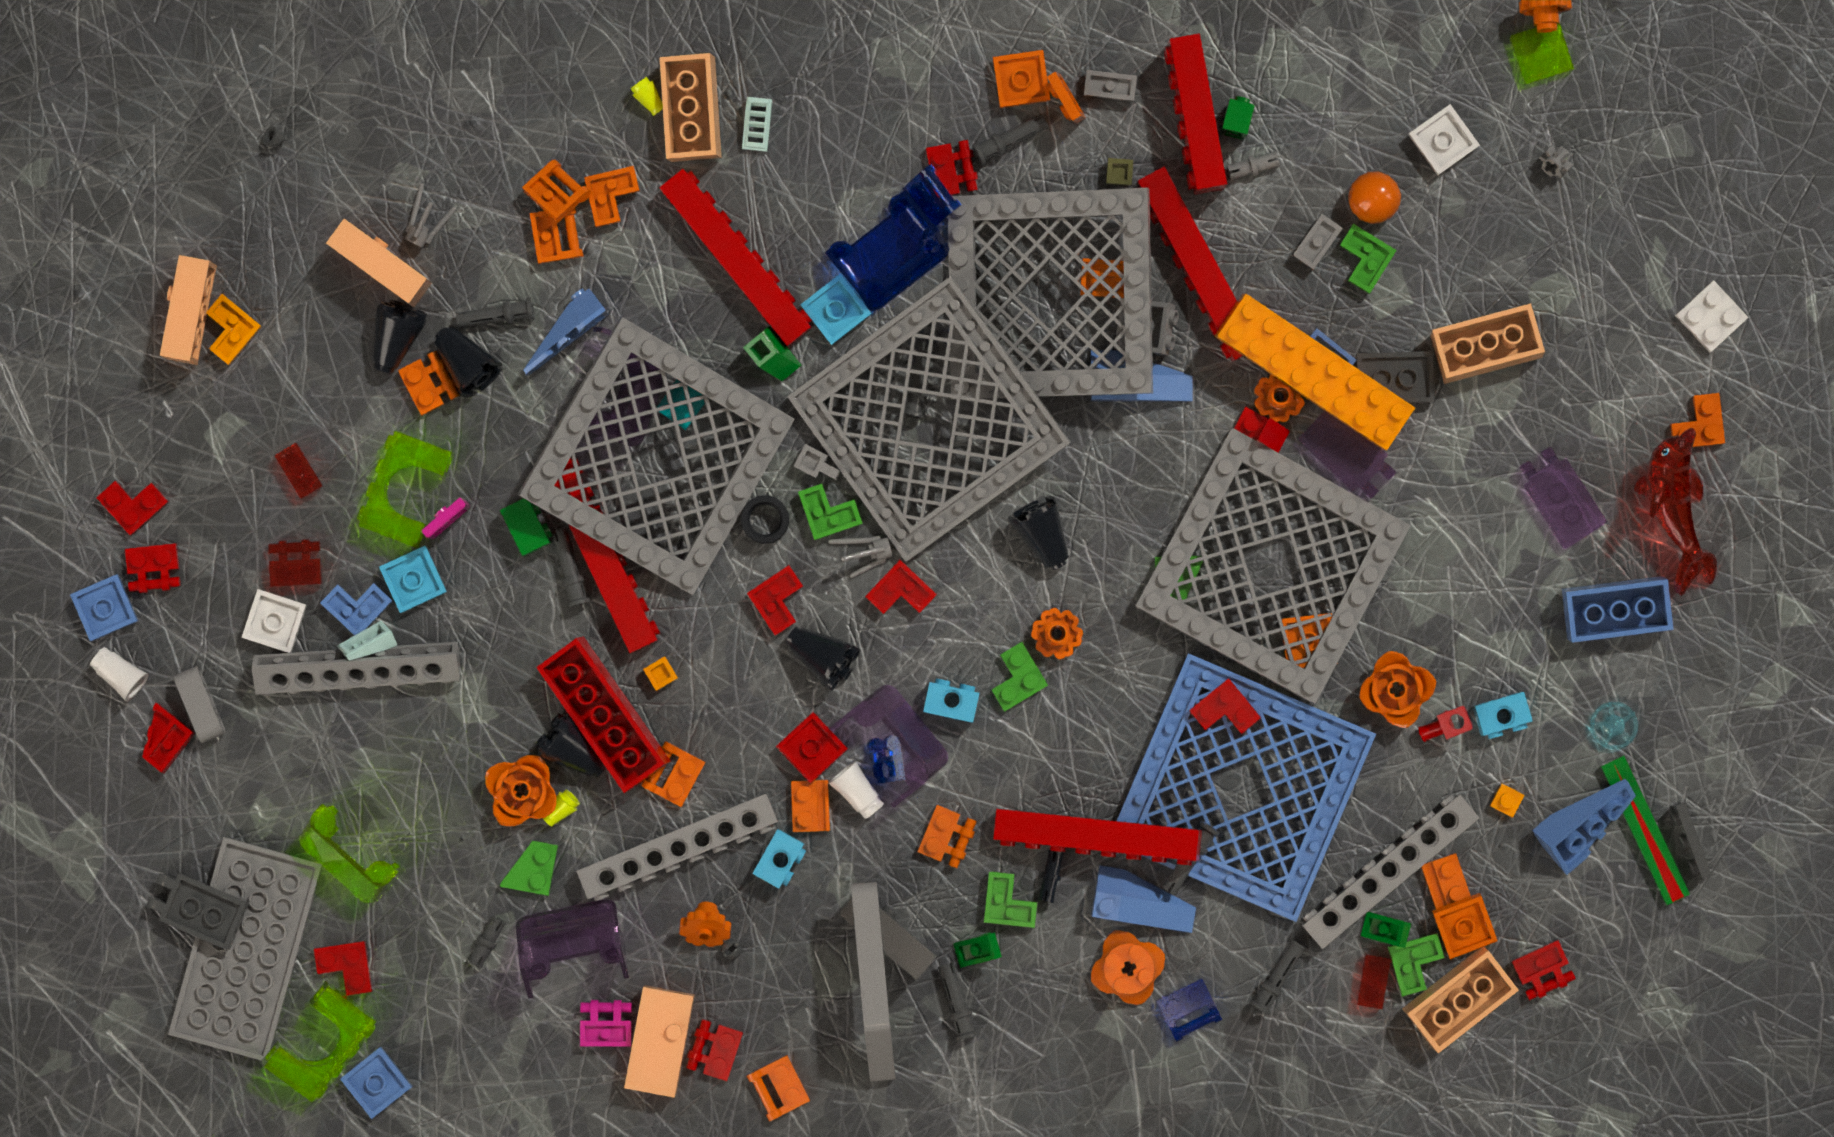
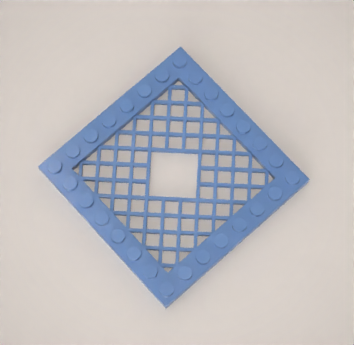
[1116,653,1376,922]

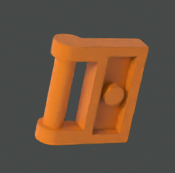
[522,159,591,223]
[530,208,584,264]
[641,741,706,807]
[746,1055,810,1122]

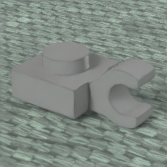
[794,444,841,480]

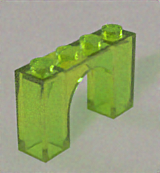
[357,431,454,548]
[262,981,376,1102]

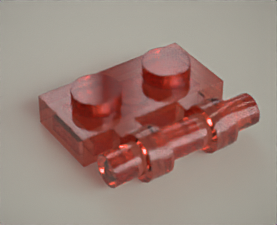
[269,539,322,587]

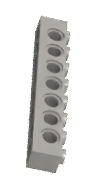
[252,642,461,696]
[576,793,779,902]
[1301,794,1479,949]

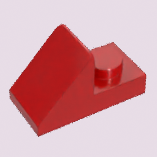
[1234,407,1290,453]

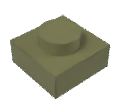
[1106,158,1134,186]

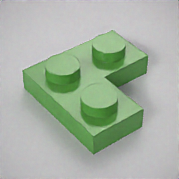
[1339,224,1397,294]
[798,484,863,540]
[992,642,1048,712]
[984,871,1037,928]
[1388,933,1444,997]

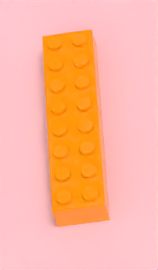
[1215,293,1415,450]

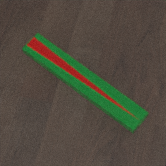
[1600,756,1690,905]

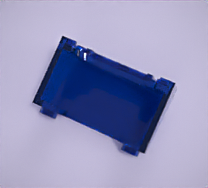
[824,190,950,311]

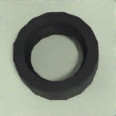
[741,495,789,544]

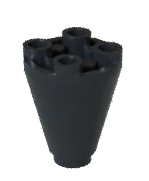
[373,300,427,373]
[786,627,860,691]
[535,713,606,778]

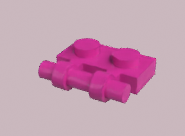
[580,1000,632,1046]

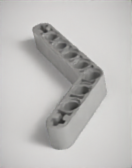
[851,882,896,1082]

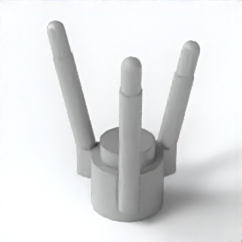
[405,183,457,248]
[828,535,892,578]

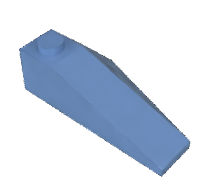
[523,288,609,376]
[1091,350,1193,401]
[1532,779,1636,875]
[1091,865,1196,933]

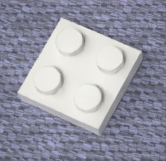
[1408,104,1480,176]
[1675,280,1749,353]
[242,589,307,653]

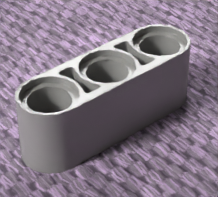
[173,666,226,743]

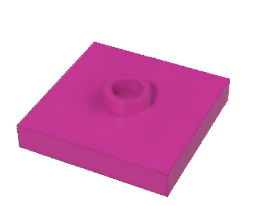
[421,497,470,540]

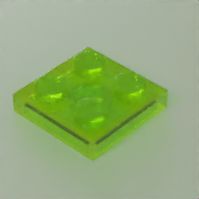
[1509,22,1574,85]

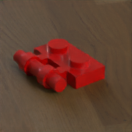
[926,140,978,199]
[125,543,181,593]
[1511,940,1576,1001]
[686,1019,743,1081]

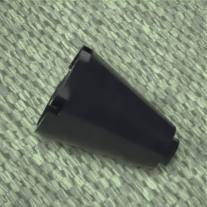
[434,327,502,398]
[1008,496,1069,570]

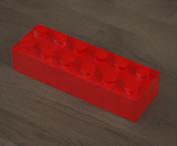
[1164,33,1227,195]
[536,636,671,793]

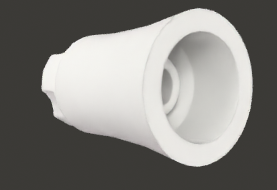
[90,647,149,702]
[829,761,884,819]

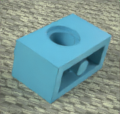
[923,678,979,723]
[1472,692,1533,739]
[752,829,806,889]

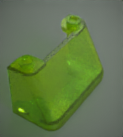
[299,802,405,903]

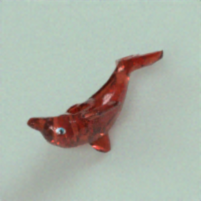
[1634,428,1717,596]

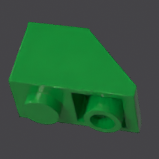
[743,326,802,381]

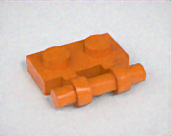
[398,351,460,416]
[917,805,977,868]

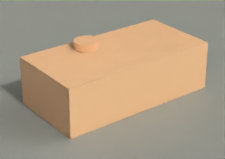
[660,53,722,162]
[326,219,432,307]
[160,255,217,365]
[1430,303,1545,384]
[1402,947,1519,1053]
[624,985,695,1098]

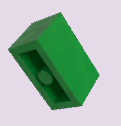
[1219,96,1255,141]
[500,498,553,557]

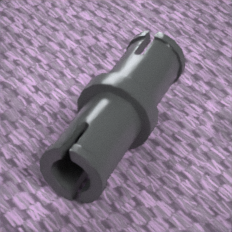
[468,915,506,968]

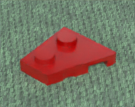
[142,703,195,773]

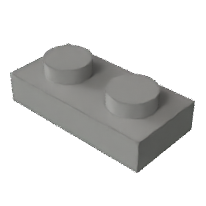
[1083,70,1137,102]
[1292,214,1343,270]

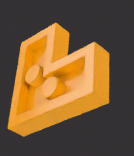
[206,294,262,366]

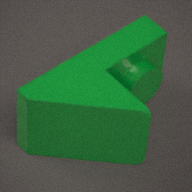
[1361,912,1411,948]
[953,932,1002,968]

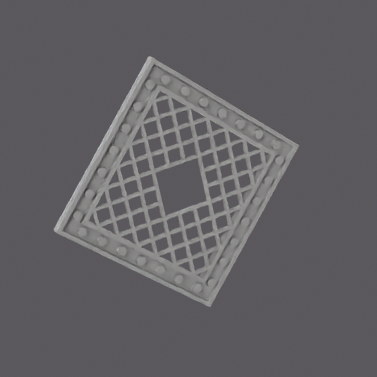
[947,188,1153,400]
[787,276,1071,562]
[517,316,795,595]
[1135,428,1411,704]

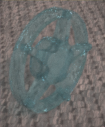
[1590,702,1638,749]

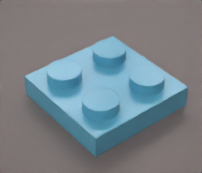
[800,274,872,346]
[379,546,447,613]

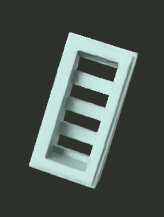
[742,97,772,152]
[338,621,397,661]

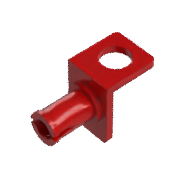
[1418,706,1473,742]

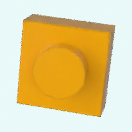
[643,656,678,691]
[1489,783,1525,818]

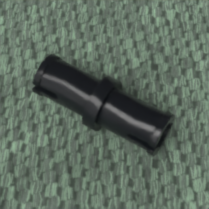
[1038,850,1064,903]

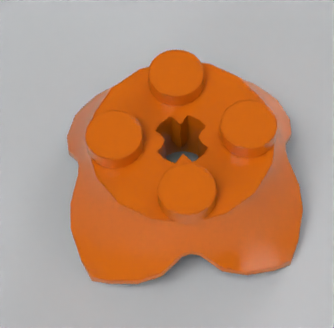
[1359,651,1436,728]
[485,755,556,826]
[1091,930,1165,1005]

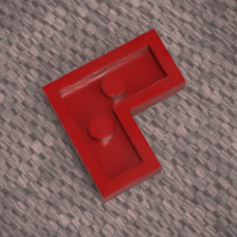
[96,481,169,536]
[865,560,937,614]
[747,565,803,636]
[1189,678,1261,734]
[314,941,373,996]

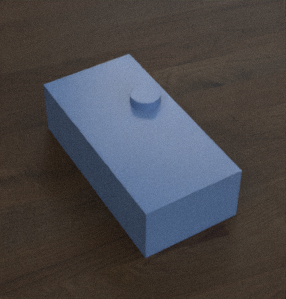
[1562,576,1674,643]

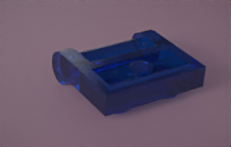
[902,164,962,229]
[867,735,906,784]
[1156,978,1222,1042]

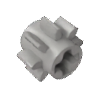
[1539,145,1573,178]

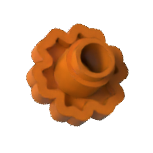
[1519,0,1572,33]
[1254,374,1305,423]
[1031,608,1083,660]
[679,902,731,947]

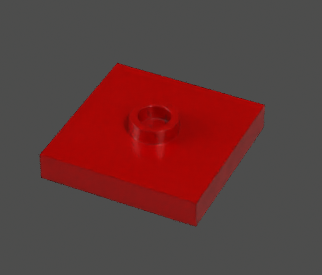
[776,712,848,784]

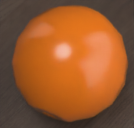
[1348,171,1401,224]

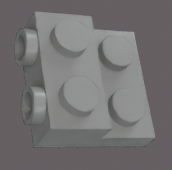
[1114,298,1179,356]

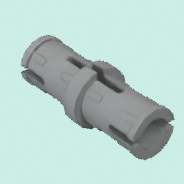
[1226,151,1280,181]

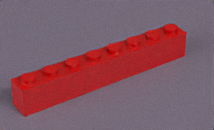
[1136,166,1243,362]
[659,169,812,348]
[554,457,660,654]
[993,809,1202,866]

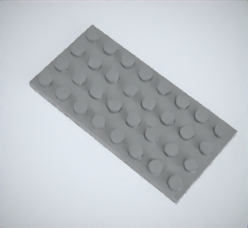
[168,837,323,1062]

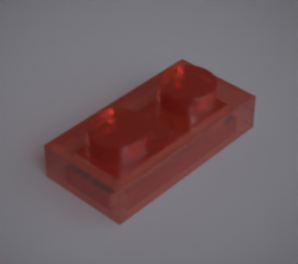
[274,443,323,499]
[1356,954,1391,1009]

